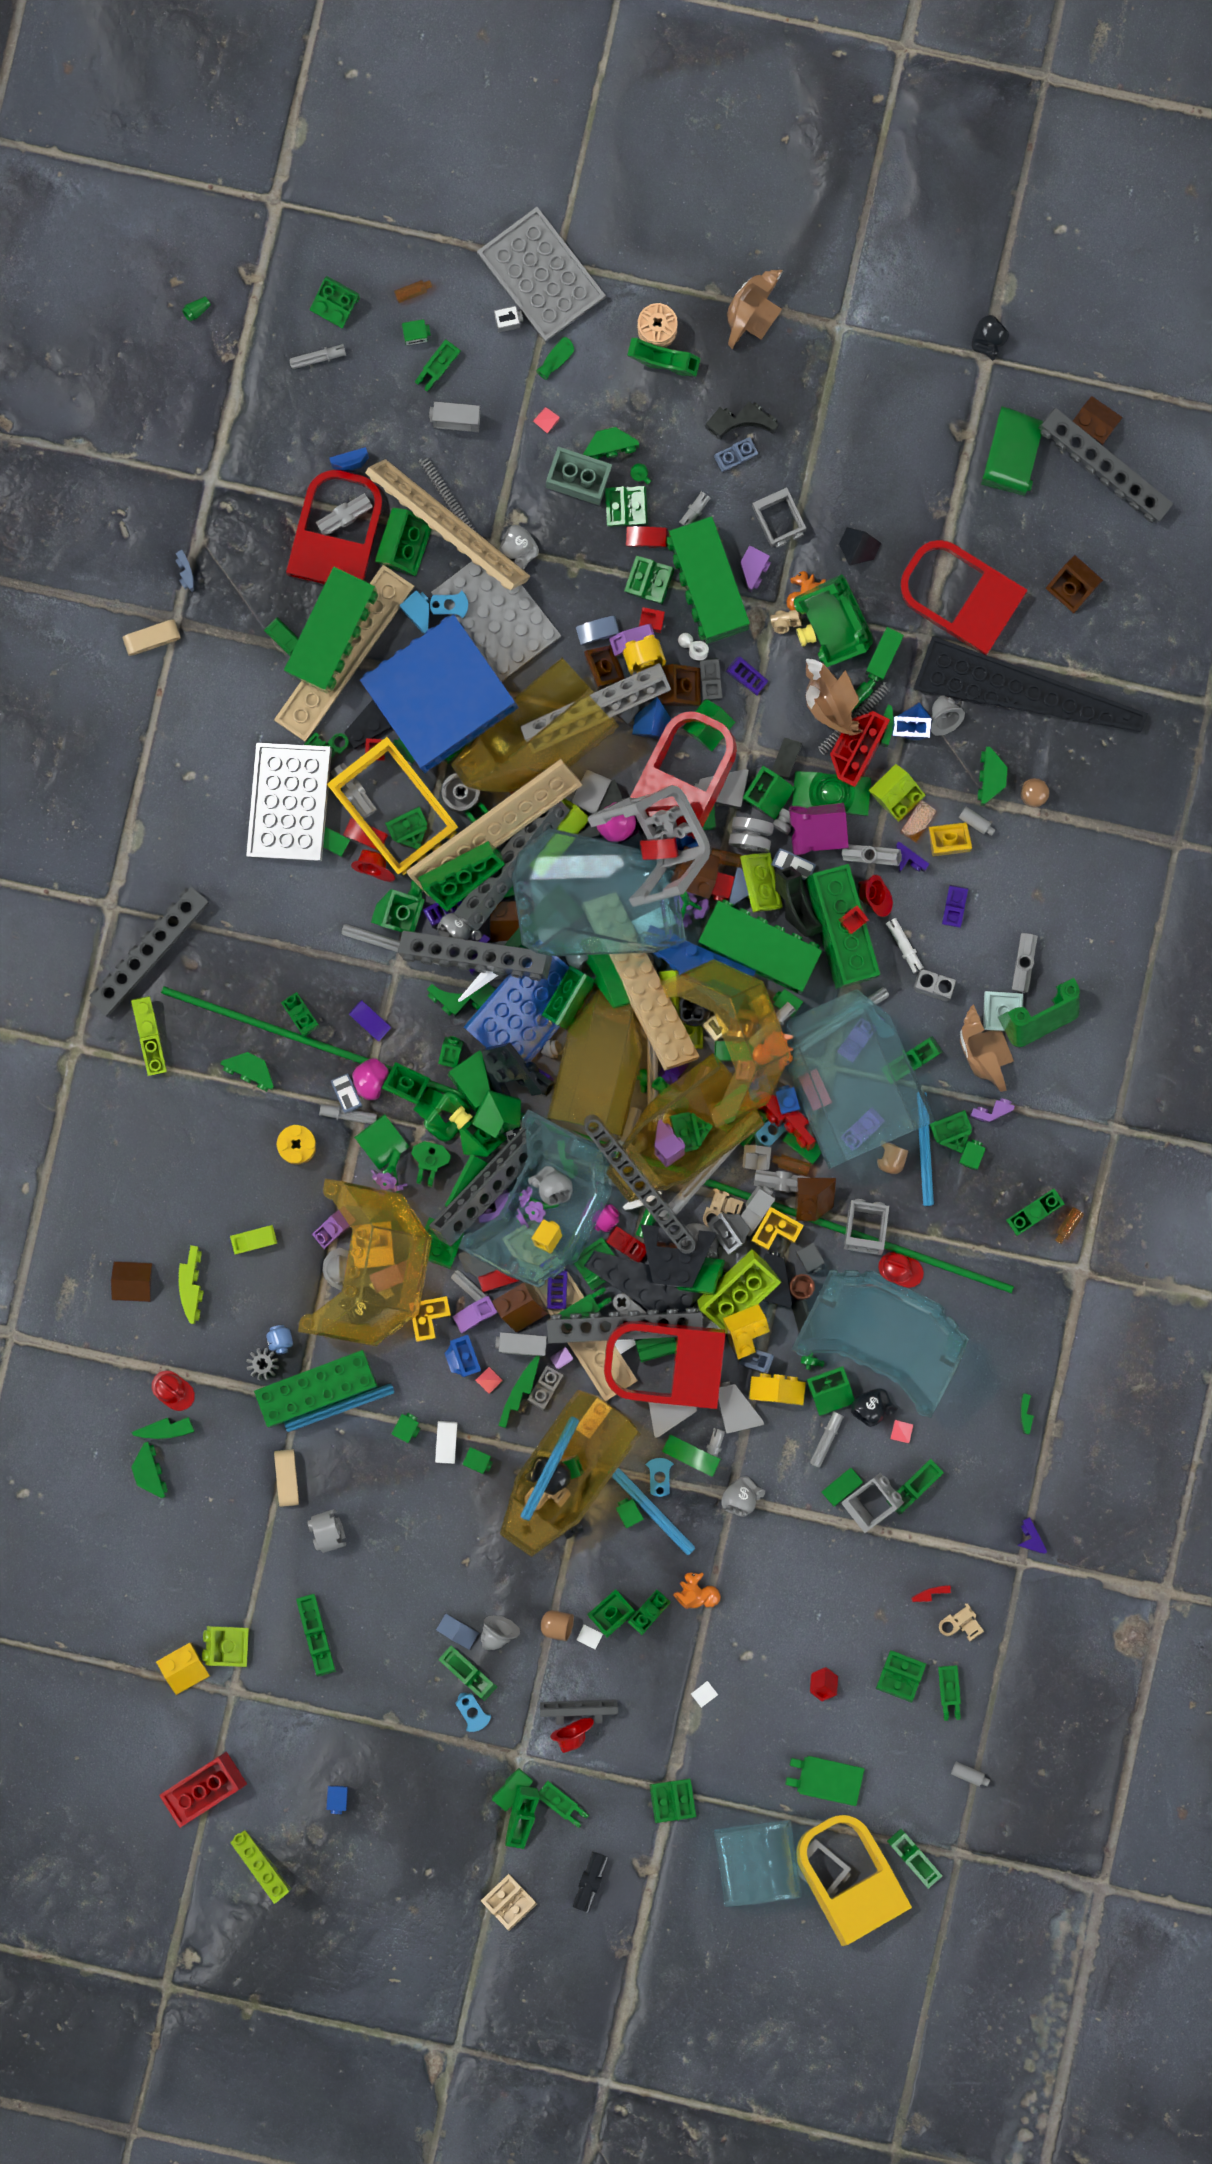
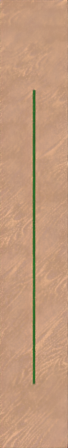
[161,986,1014,1293]

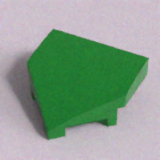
[385,806,427,849]
[929,1110,972,1153]
[669,1112,713,1152]

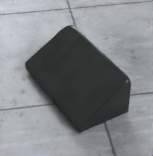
[771,738,802,780]
[791,1299,816,1340]

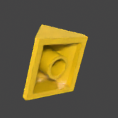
[929,822,972,856]

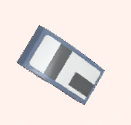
[771,848,816,881]
[331,1073,362,1114]

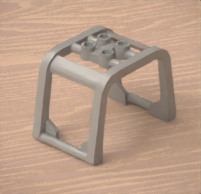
[588,785,710,907]

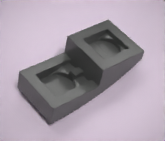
[700,658,722,700]

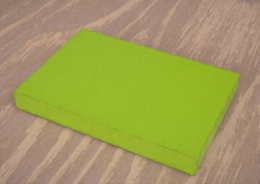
[740,853,783,912]

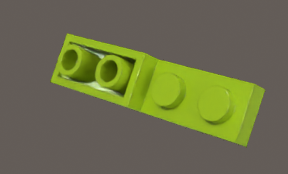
[131,996,167,1076]
[179,1245,204,1324]

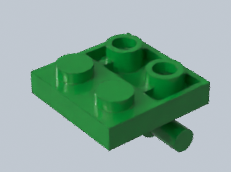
[310,276,361,328]
[571,1237,615,1291]

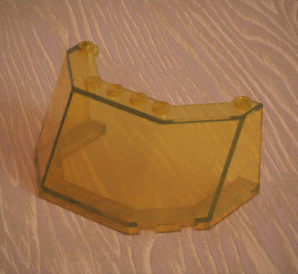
[660,959,791,1127]
[298,1179,432,1346]

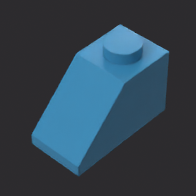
[399,590,430,635]

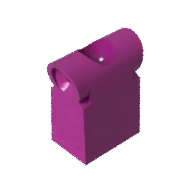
[789,803,849,855]

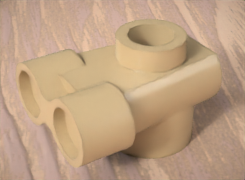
[770,610,802,634]

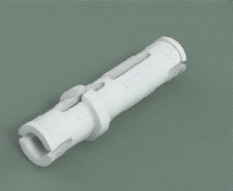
[886,918,924,974]

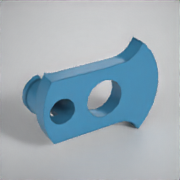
[430,590,468,619]
[755,1120,788,1147]
[645,1458,674,1497]
[455,1693,491,1732]

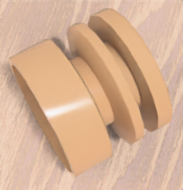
[637,303,677,348]

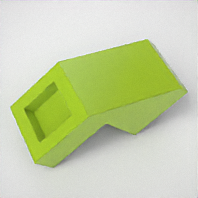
[230,1225,277,1254]

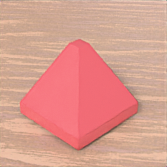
[533,407,560,434]
[475,1367,503,1394]
[890,1420,913,1443]

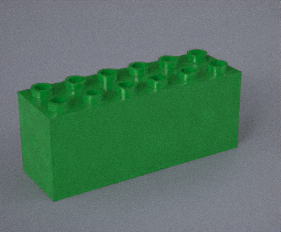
[666,516,750,644]
[284,567,378,693]
[805,864,880,989]
[698,900,822,995]
[254,1350,378,1428]

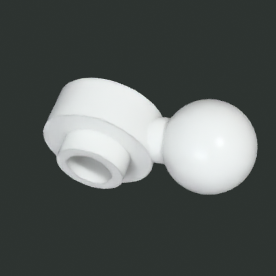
[678,633,709,660]

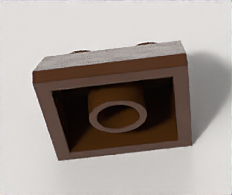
[1073,396,1123,446]
[1045,555,1103,613]
[658,664,701,706]
[670,846,720,899]
[490,901,529,942]
[795,1178,836,1221]
[492,1280,549,1332]

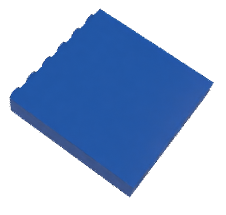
[360,614,519,774]

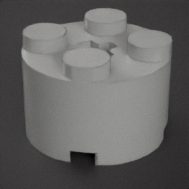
[442,773,480,814]
[308,1509,346,1553]

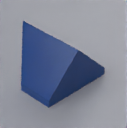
[632,697,672,739]
[892,703,932,740]

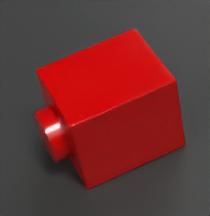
[710,872,735,902]

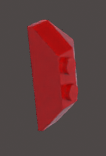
[830,711,890,787]

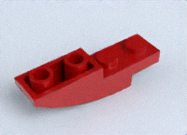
[754,1090,816,1151]

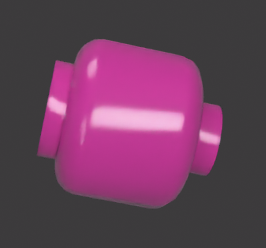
[591,1204,620,1232]

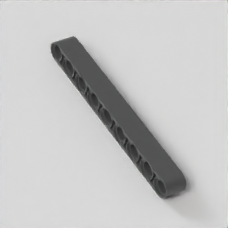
[584,1114,695,1254]

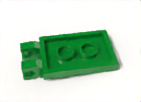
[785,1755,865,1806]

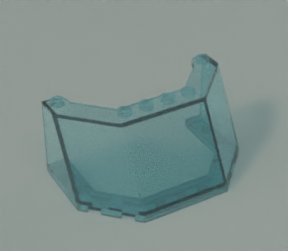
[458,1109,612,1288]
[792,1270,969,1418]

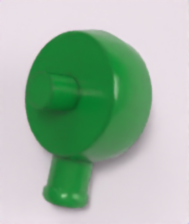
[630,463,651,485]
[635,1068,648,1093]
[801,1352,824,1370]

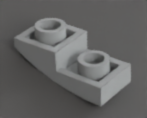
[527,1366,563,1411]

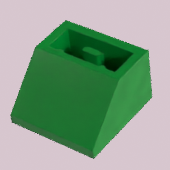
[743,766,795,820]
[806,1366,854,1416]

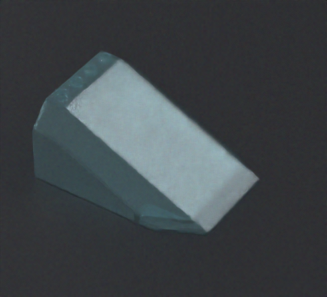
[512,828,686,956]
[786,989,937,1169]

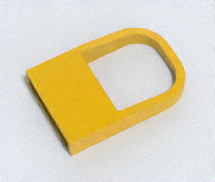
[796,1815,912,1946]

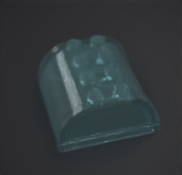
[713,1819,802,1907]

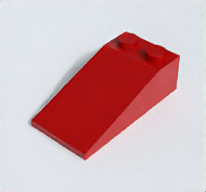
[159,1752,247,1828]

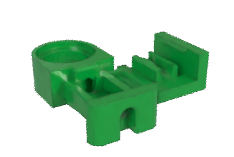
[304,732,348,758]

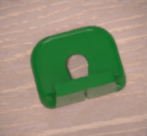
[413,1088,470,1142]

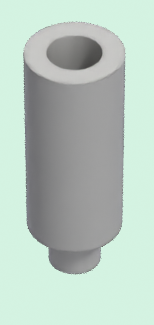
[959,806,995,836]
[951,1761,990,1787]

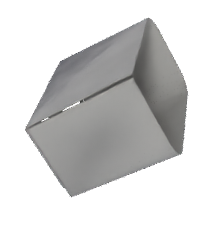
[571,770,612,815]
[914,969,956,1001]

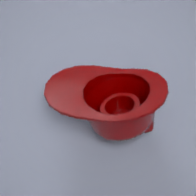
[351,850,395,882]
[858,874,893,917]
[878,1252,924,1288]
[151,1371,195,1411]
[550,1718,594,1753]

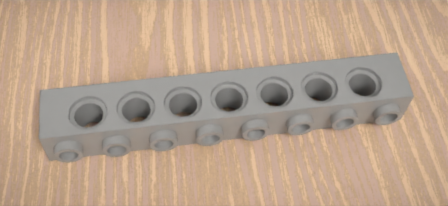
[521,663,671,753]

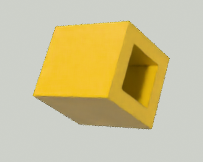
[531,1219,563,1254]

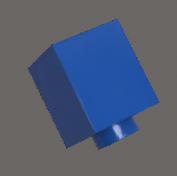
[326,1785,348,1814]

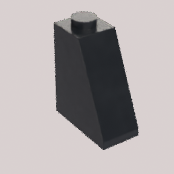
[762,1251,792,1308]

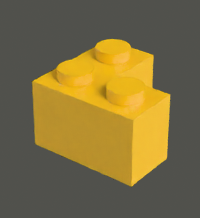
[751,1207,804,1251]
[409,1296,451,1342]
[723,1304,770,1359]
[749,1373,806,1405]

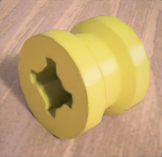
[796,624,817,647]
[449,1106,473,1130]

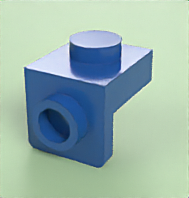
[775,1085,800,1115]

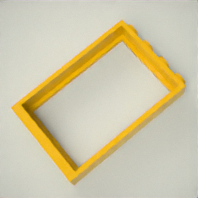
[327,737,458,875]

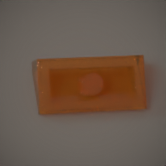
[900,800,936,843]

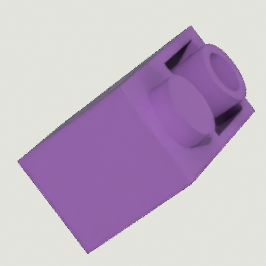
[740,545,771,592]
[654,1119,685,1168]
[312,1206,357,1249]

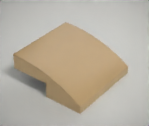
[481,1874,537,1931]

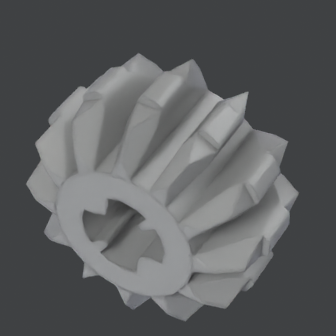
[246,1348,279,1380]

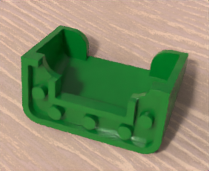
[981,406,1044,496]
[794,574,873,667]
[998,978,1080,1048]

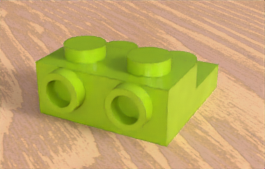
[202,1626,249,1667]

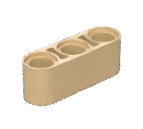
[122,620,181,656]
[274,1449,299,1507]

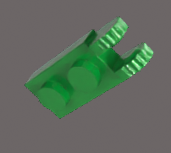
[415,339,461,392]
[558,1287,613,1331]
[938,1665,961,1721]
[539,1780,589,1828]

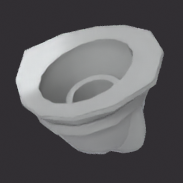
[931,696,965,736]
[323,1248,358,1290]
[481,1615,520,1650]

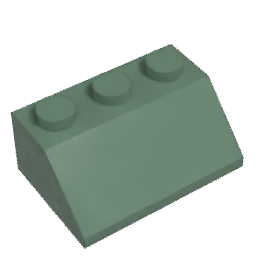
[545,447,612,506]

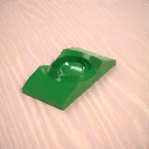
[792,771,871,816]

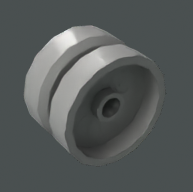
[728,817,774,852]

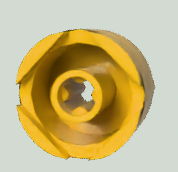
[623,635,666,675]
[277,1125,316,1165]

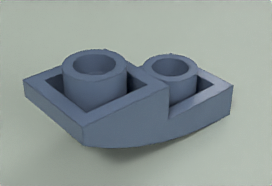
[714,437,758,473]
[175,550,194,592]
[576,616,620,646]

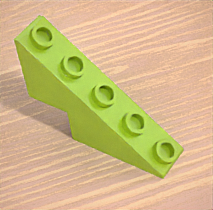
[230,1830,291,1904]

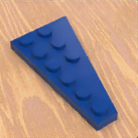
[642,925,756,1019]

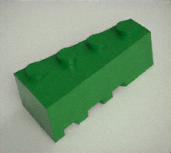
[418,841,505,912]

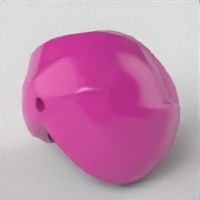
[596,802,636,842]
[352,1058,389,1100]

